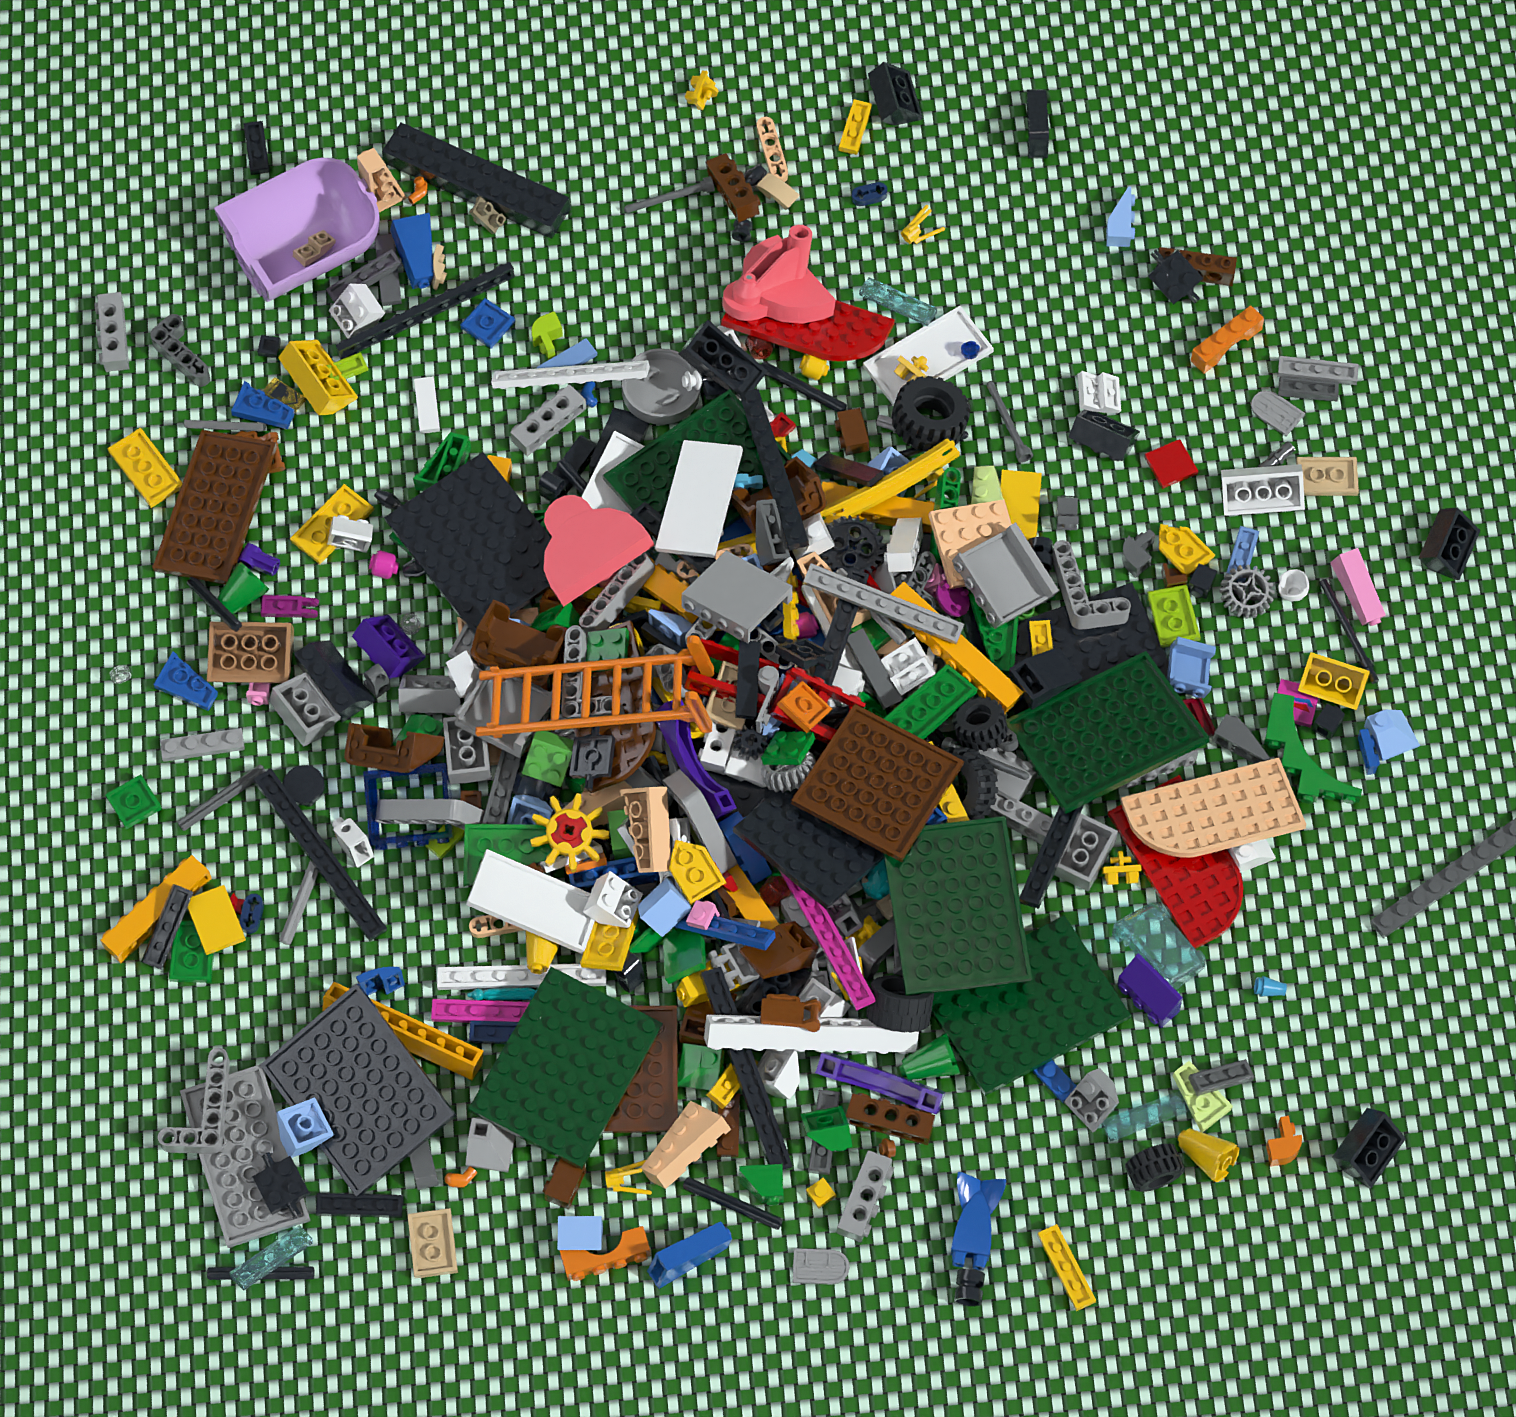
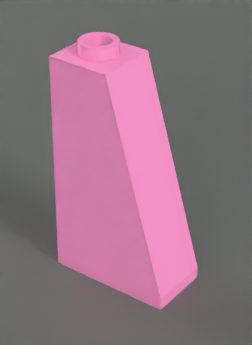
[1330,548,1386,627]

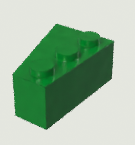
[413,432,471,491]

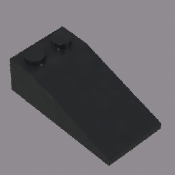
[678,320,768,398]
[589,407,650,476]
[735,968,811,1016]

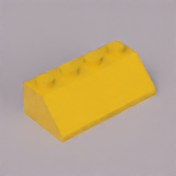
[278,340,358,415]

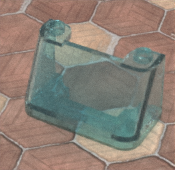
[1112,902,1206,990]

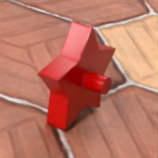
[230,893,244,915]

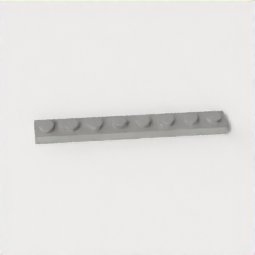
[803,563,964,644]

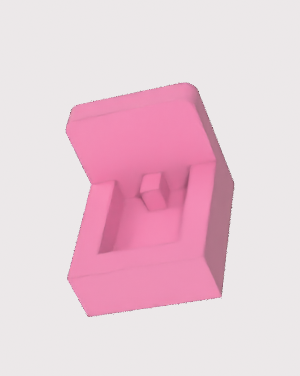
[246,683,271,706]
[686,900,720,930]

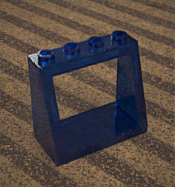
[363,763,454,850]

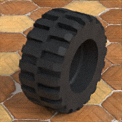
[891,376,970,452]
[937,747,998,820]

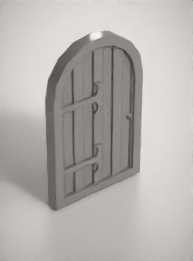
[1251,391,1305,437]
[793,1248,850,1285]

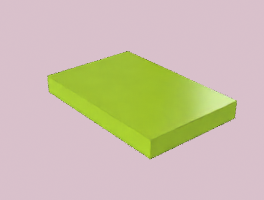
[1147,584,1201,648]

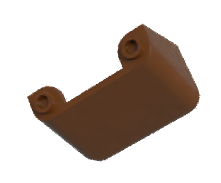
[730,456,826,537]
[471,599,567,685]
[344,723,444,773]

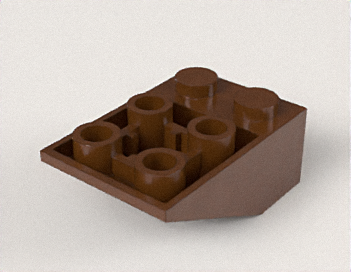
[739,921,819,979]
[679,993,737,1046]

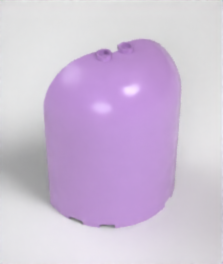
[214,158,380,302]

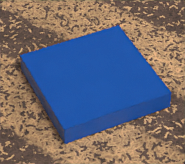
[460,298,516,349]

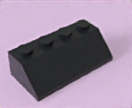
[294,640,375,723]

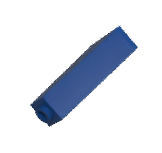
[390,213,433,289]
[647,1221,732,1289]

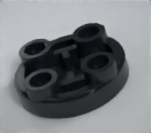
[283,765,325,807]

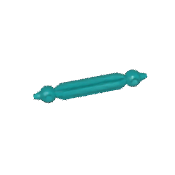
[467,988,537,1001]

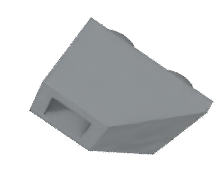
[1064,1068,1119,1132]
[466,1118,515,1173]

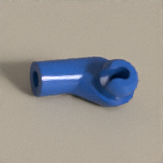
[580,381,598,408]

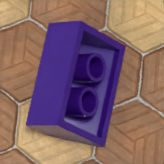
[352,615,426,679]
[1117,953,1183,1028]

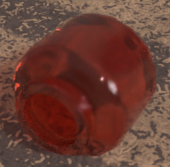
[745,335,774,360]
[759,876,790,907]

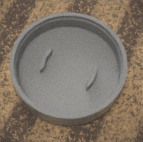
[622,349,701,425]

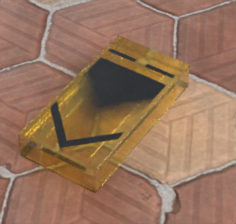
[263,377,306,414]

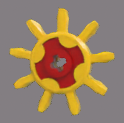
[530,793,609,873]

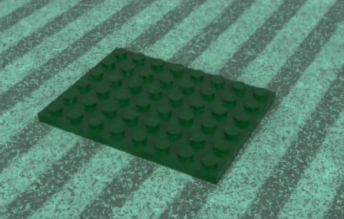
[603,389,792,562]
[1006,651,1210,814]
[883,816,1032,996]
[931,915,1131,1096]
[468,967,663,1170]

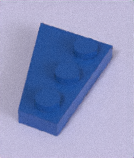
[231,381,294,429]
[154,652,218,711]

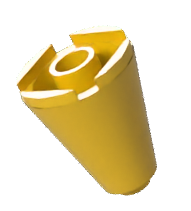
[525,930,560,975]
[1178,1128,1239,1182]

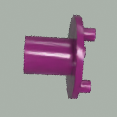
[936,579,970,617]

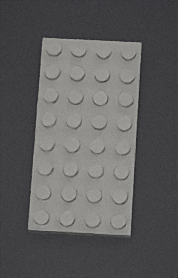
[180,1065,311,1248]

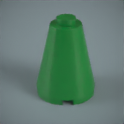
[217,562,269,614]
[899,1033,960,1080]

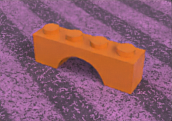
[1191,305,1264,374]
[560,1226,651,1281]

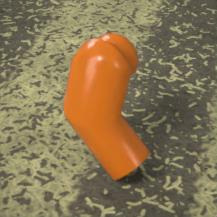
[407,176,427,204]
[444,1166,477,1188]

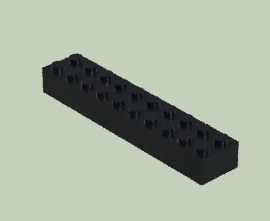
[382,122,570,239]

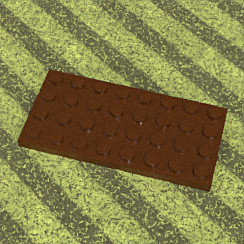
[152,430,277,584]

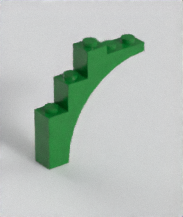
[1264,692,1362,804]

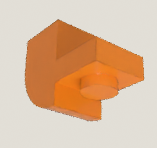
[1266,1116,1302,1167]

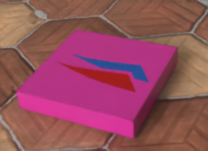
[1277,679,1318,728]

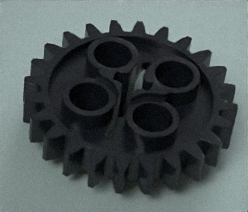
[821,515,885,576]

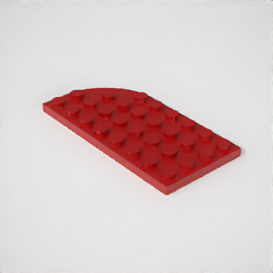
[721,300,895,361]
[1108,775,1243,951]

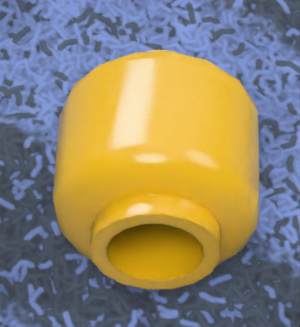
[799,354,829,381]

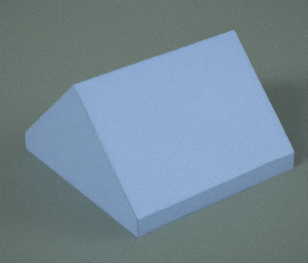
[637,877,692,937]
[558,1216,603,1250]

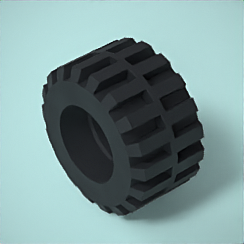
[953,696,1008,752]
[1125,1144,1185,1192]

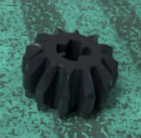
[732,725,768,761]

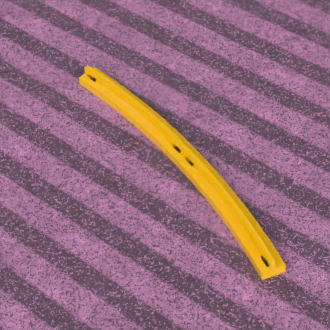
[690,438,960,572]

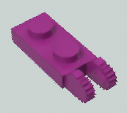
[261,595,319,618]

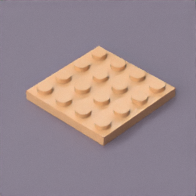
[928,500,1012,589]

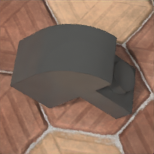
[1056,495,1079,530]
[1122,529,1155,578]
[829,893,864,937]

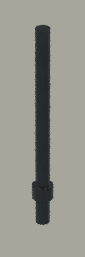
[1319,579,1379,684]

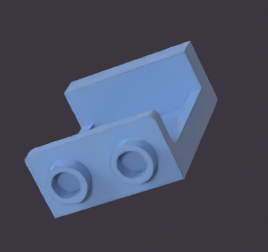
[1167,637,1216,698]

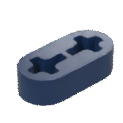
[852,182,887,207]
[239,894,264,934]

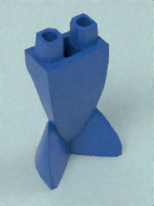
[951,1172,1006,1271]

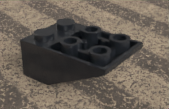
[1008,647,1082,710]

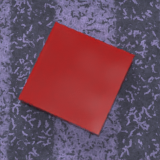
[1144,439,1198,489]

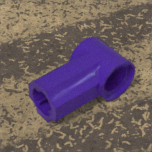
[237,543,280,576]

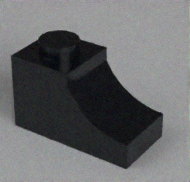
[512,772,562,801]

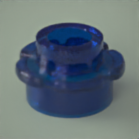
[961,341,980,359]

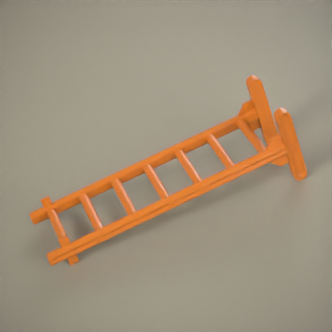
[475,635,714,738]

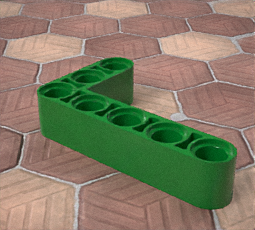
[929,467,961,566]

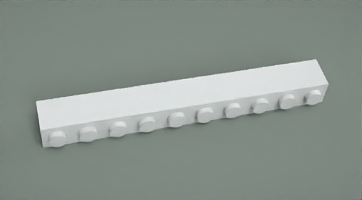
[704,1015,919,1054]

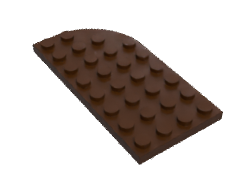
[557,620,657,793]

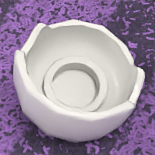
[1278,569,1309,602]

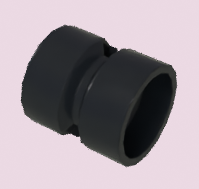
[1027,537,1053,572]
[954,1269,985,1307]

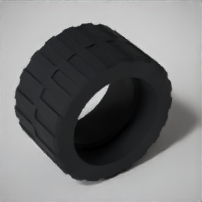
[866,975,934,1033]

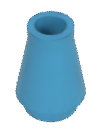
[1254,976,1287,997]

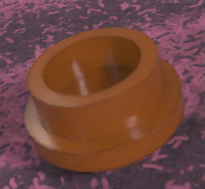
[879,1138,896,1158]

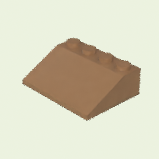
[207,622,294,683]

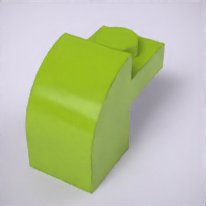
[531,311,563,360]

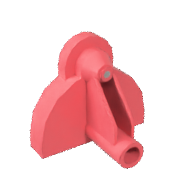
[722,225,836,324]
[543,495,654,607]

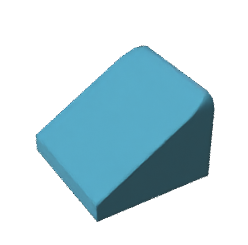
[792,449,817,469]

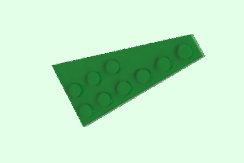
[966,587,1018,676]
[463,824,590,887]

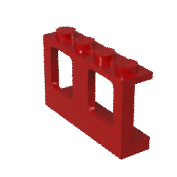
[684,638,780,713]
[769,667,866,745]

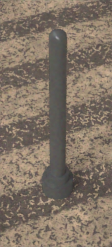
[624,176,715,213]
[987,381,1033,463]
[941,737,1029,780]

